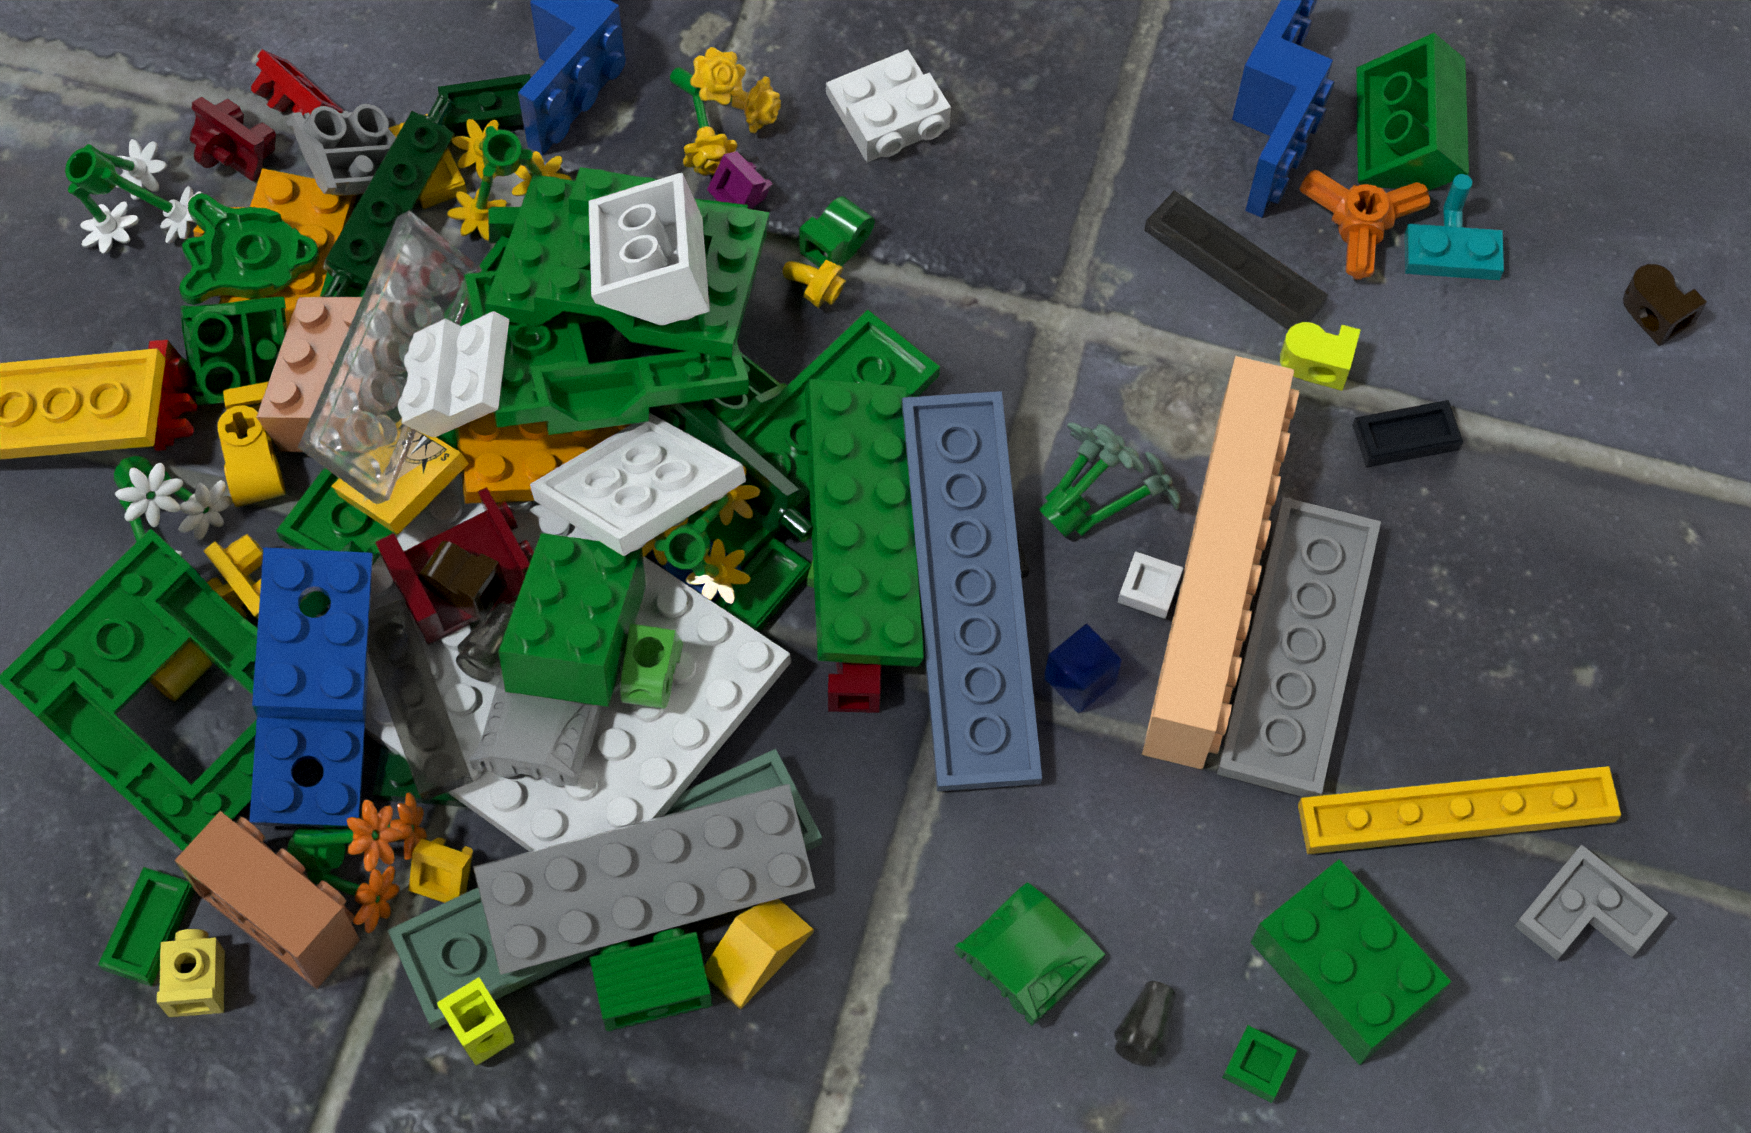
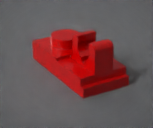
[251,49,343,115]
[148,340,197,451]

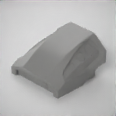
[286,104,396,196]
[470,678,602,786]

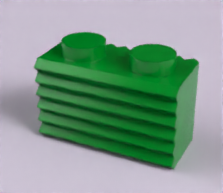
[589,928,712,1031]

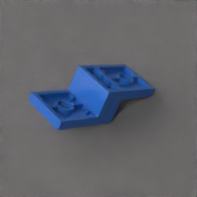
[518,0,626,156]
[1232,0,1335,218]
[249,547,373,829]

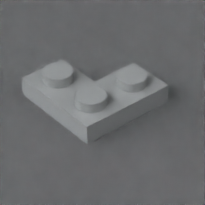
[1514,844,1668,960]

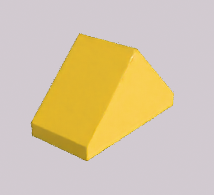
[704,898,814,1009]

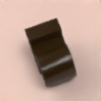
[1623,264,1707,346]
[418,541,507,622]

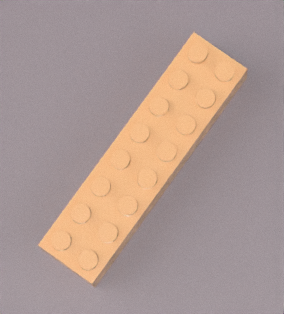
[1142,356,1299,770]

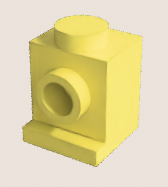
[157,929,225,1017]

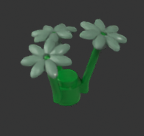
[1039,422,1181,538]

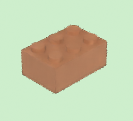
[256,297,409,453]
[174,811,360,989]

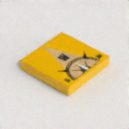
[331,417,469,535]

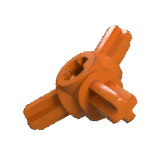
[1300,170,1430,280]

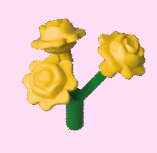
[670,47,781,176]

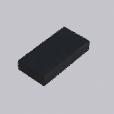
[1352,400,1463,468]

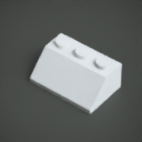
[589,172,710,326]

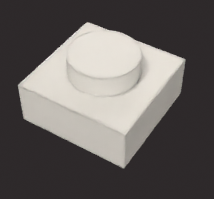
[1117,551,1183,619]

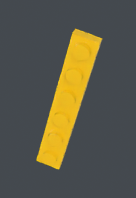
[1298,766,1621,854]

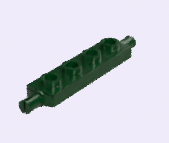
[321,95,455,297]
[619,359,814,542]

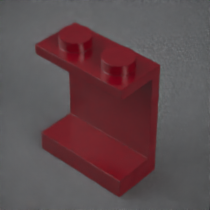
[375,487,534,645]

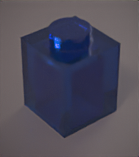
[1044,623,1122,714]

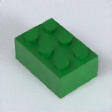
[499,533,646,707]
[1250,859,1451,1066]

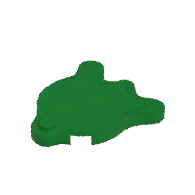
[179,193,319,305]

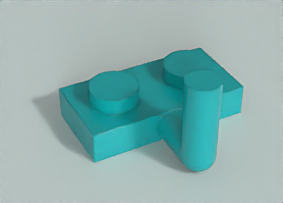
[1404,174,1504,281]

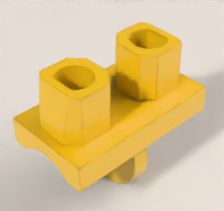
[203,534,263,619]

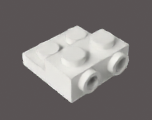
[826,49,951,162]
[398,311,509,438]

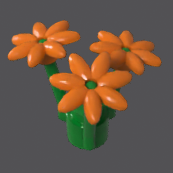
[288,793,427,933]

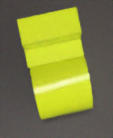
[1280,322,1361,391]
[436,977,514,1066]

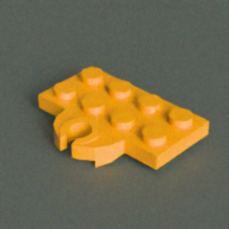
[193,168,357,329]
[455,412,631,504]

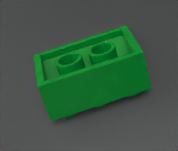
[1356,33,1469,191]

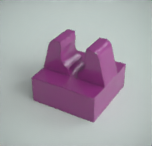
[707,151,772,210]

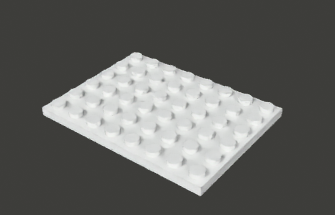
[328,472,791,852]

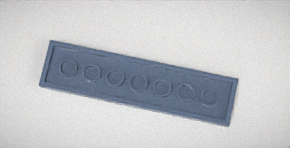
[902,391,1042,791]

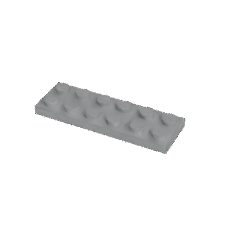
[1217,497,1381,797]
[473,784,815,975]

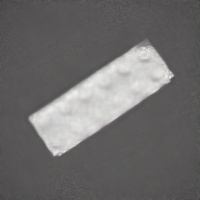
[298,210,482,505]

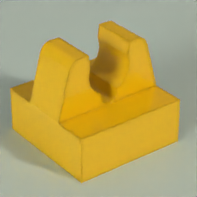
[408,837,473,903]

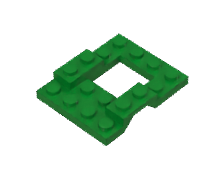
[485,167,769,358]
[464,250,749,435]
[0,529,258,852]

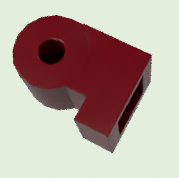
[828,662,881,713]

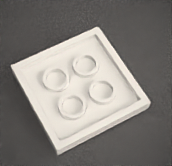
[530,413,746,556]

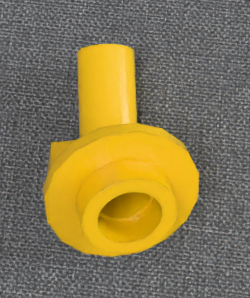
[782,260,846,308]

